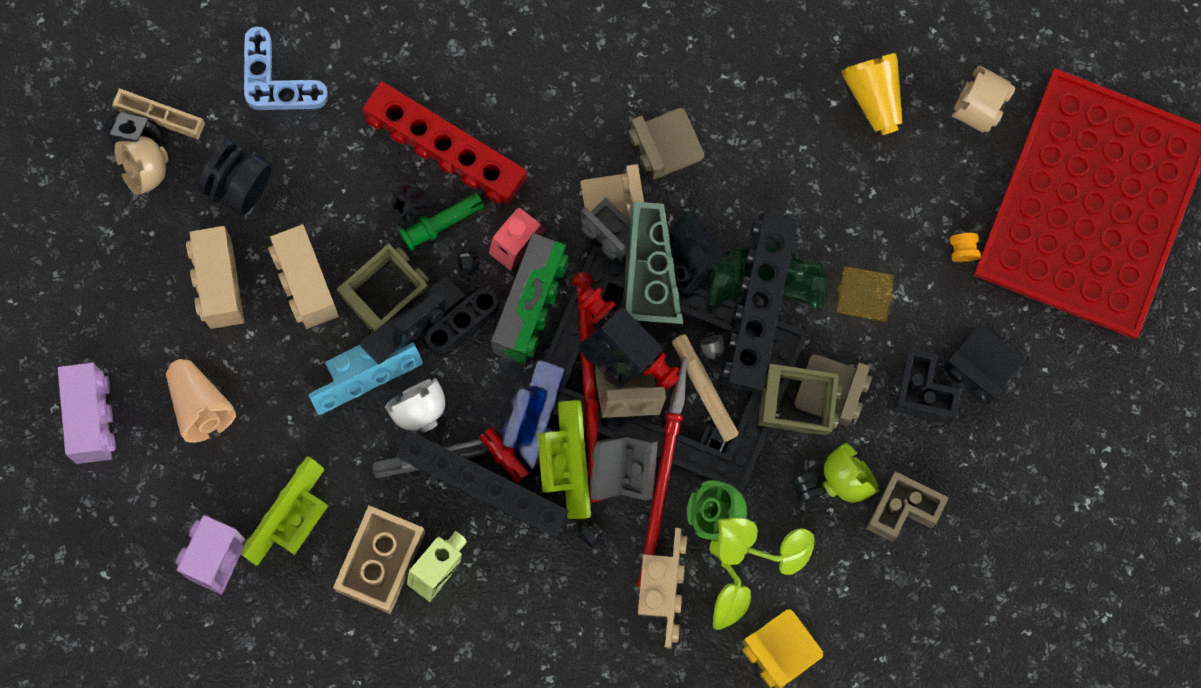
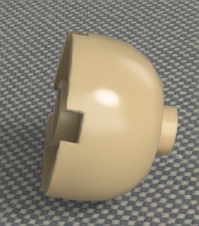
[114,136,169,195]

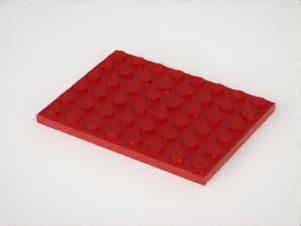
[973,68,1201,340]

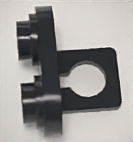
[104,112,162,145]

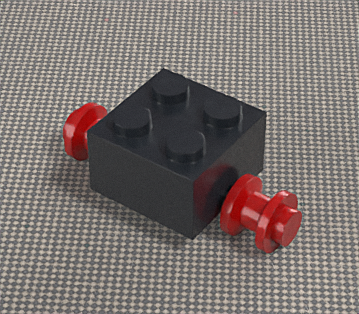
[577,287,679,390]

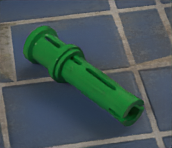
[398,192,484,253]

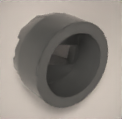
[700,335,725,359]

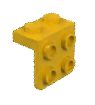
[742,609,823,688]

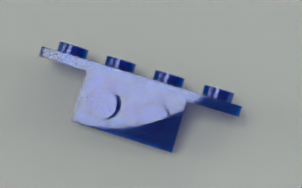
[502,360,566,480]

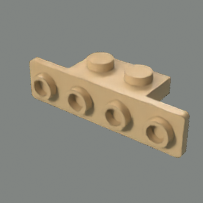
[638,528,687,649]

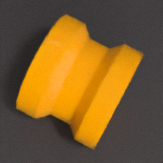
[950,233,981,262]

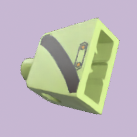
[407,531,467,602]

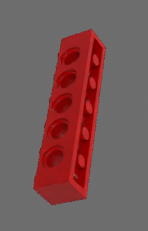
[362,81,527,206]

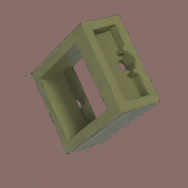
[337,243,429,332]
[758,364,842,435]

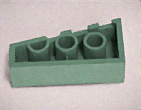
[622,201,683,324]

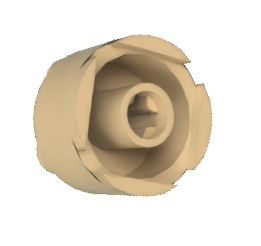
[952,66,1015,132]

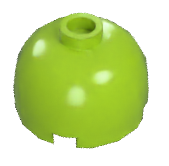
[823,443,879,503]

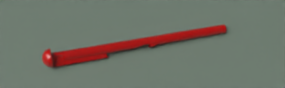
[571,272,602,503]

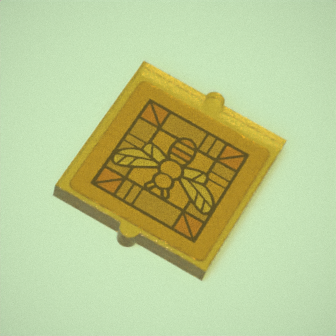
[836,266,894,322]

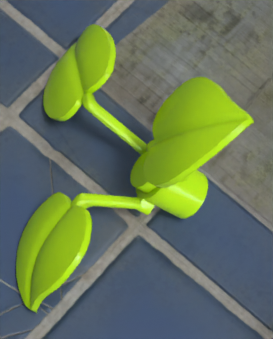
[710,518,815,630]

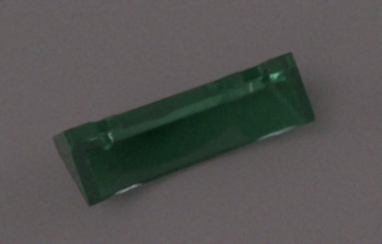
[708,248,828,308]

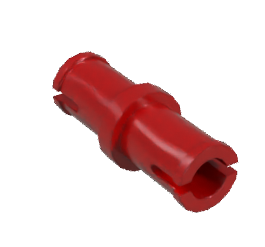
[479,427,530,484]

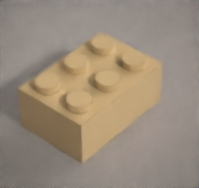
[268,224,339,329]
[186,226,245,329]
[333,505,426,614]

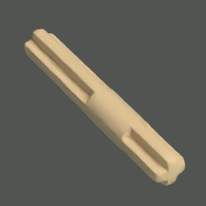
[672,334,738,442]

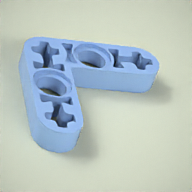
[244,27,329,110]

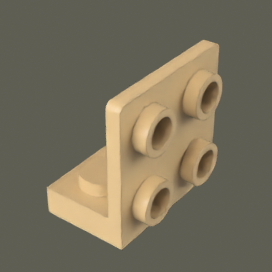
[581,164,644,219]

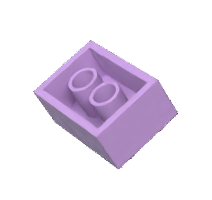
[58,363,116,464]
[176,515,247,595]

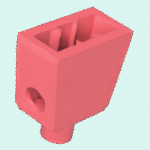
[489,208,546,272]

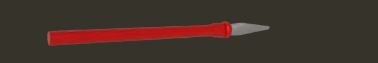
[637,356,687,587]

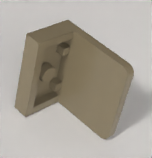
[628,108,704,180]
[794,354,872,427]
[594,367,666,418]

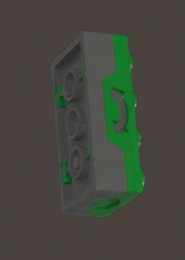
[491,233,569,365]

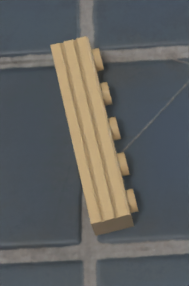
[112,88,205,140]

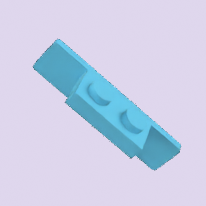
[309,343,423,415]

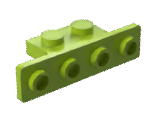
[537,400,591,519]
[240,456,328,566]

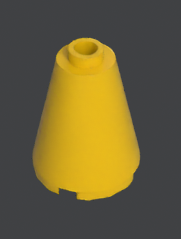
[841,53,902,135]

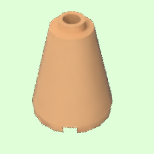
[166,359,236,443]

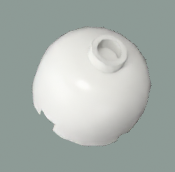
[385,378,445,432]

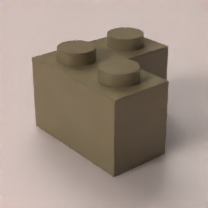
[866,472,949,542]

